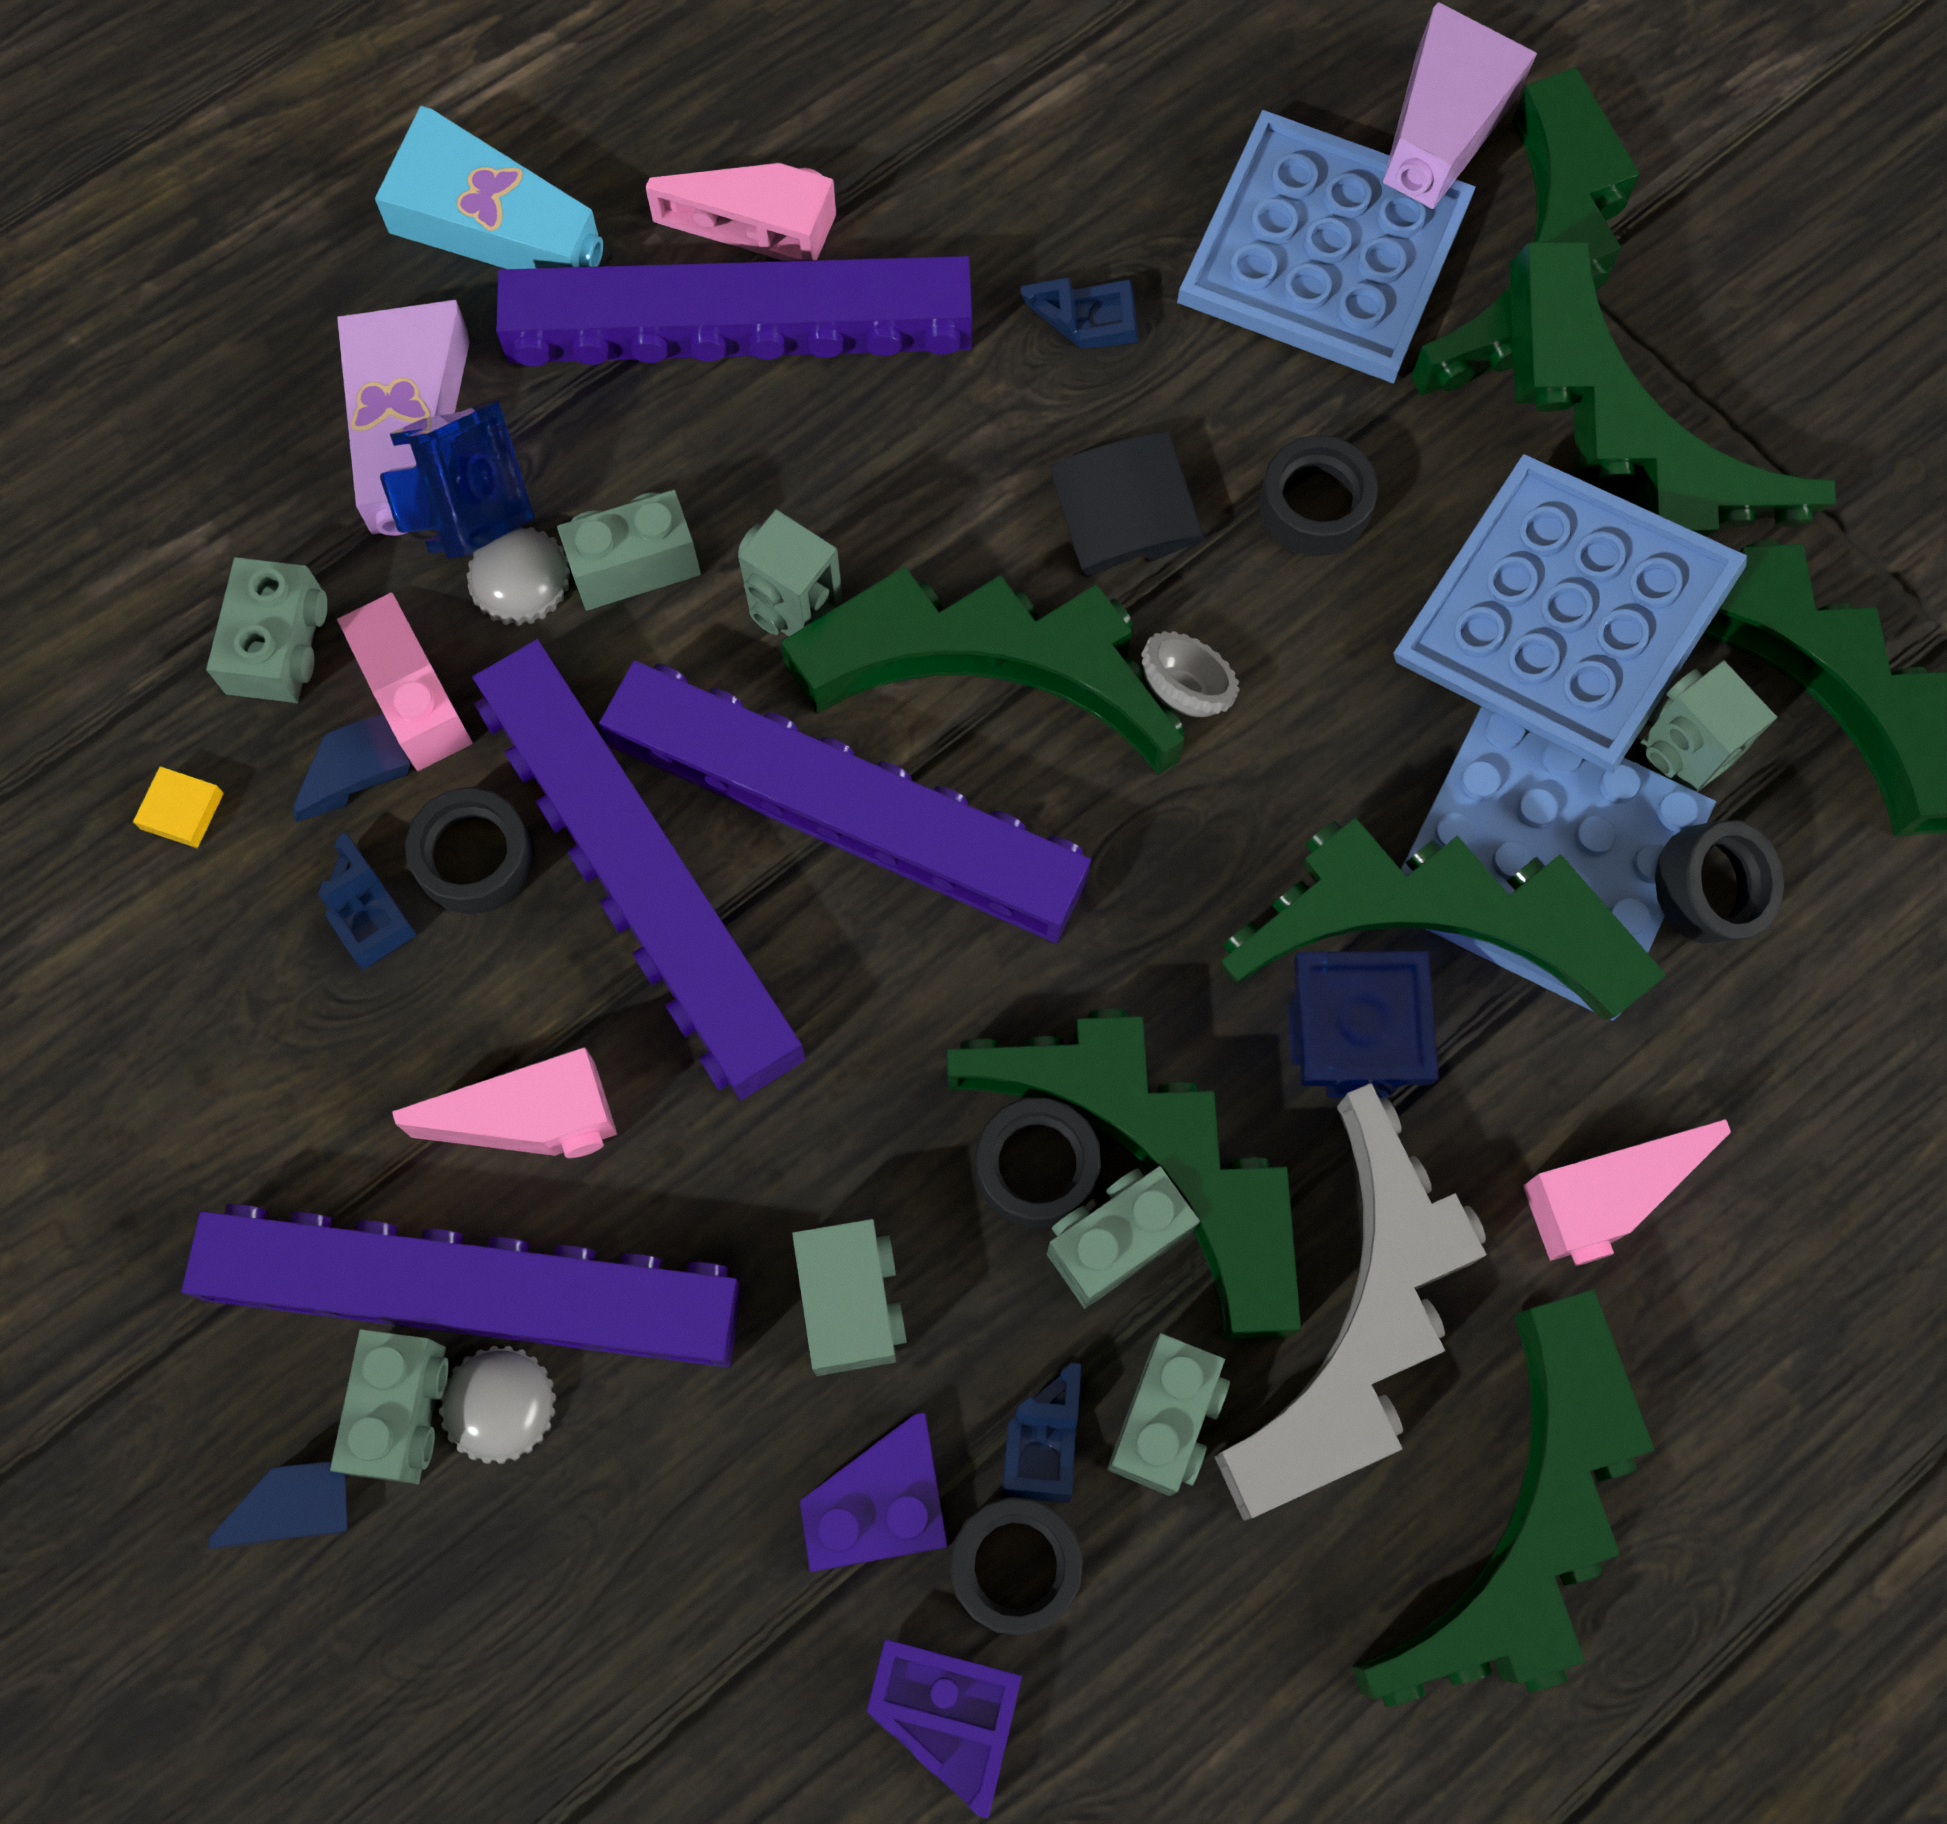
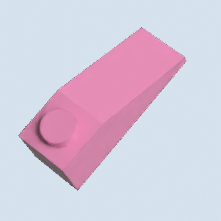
[646,163,836,261]
[337,592,473,772]
[392,1047,617,1158]
[1523,1120,1731,1266]

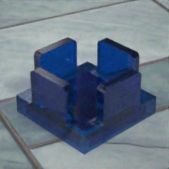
[380,401,535,558]
[1289,951,1438,1097]

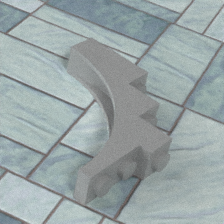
[1214,1083,1486,1521]

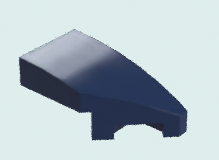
[1021,277,1139,348]
[292,713,410,822]
[318,832,417,970]
[1002,1363,1081,1503]
[208,1461,347,1549]

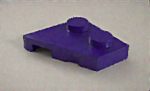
[800,1413,947,1572]
[867,1639,1022,1819]

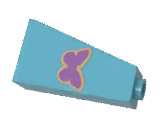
[375,106,603,269]

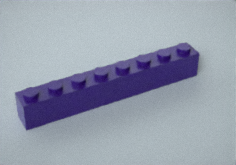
[496,256,972,366]
[472,639,806,1101]
[599,660,1091,944]
[181,1204,742,1368]

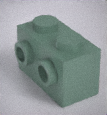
[557,490,701,611]
[738,510,843,636]
[206,557,327,703]
[1639,661,1777,792]
[1047,1166,1200,1309]
[792,1219,907,1376]
[330,1329,448,1484]
[1106,1333,1230,1496]

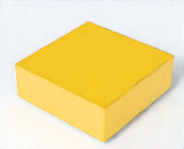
[133,767,224,849]

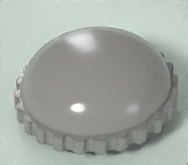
[467,527,571,626]
[1141,631,1240,717]
[439,1346,556,1464]

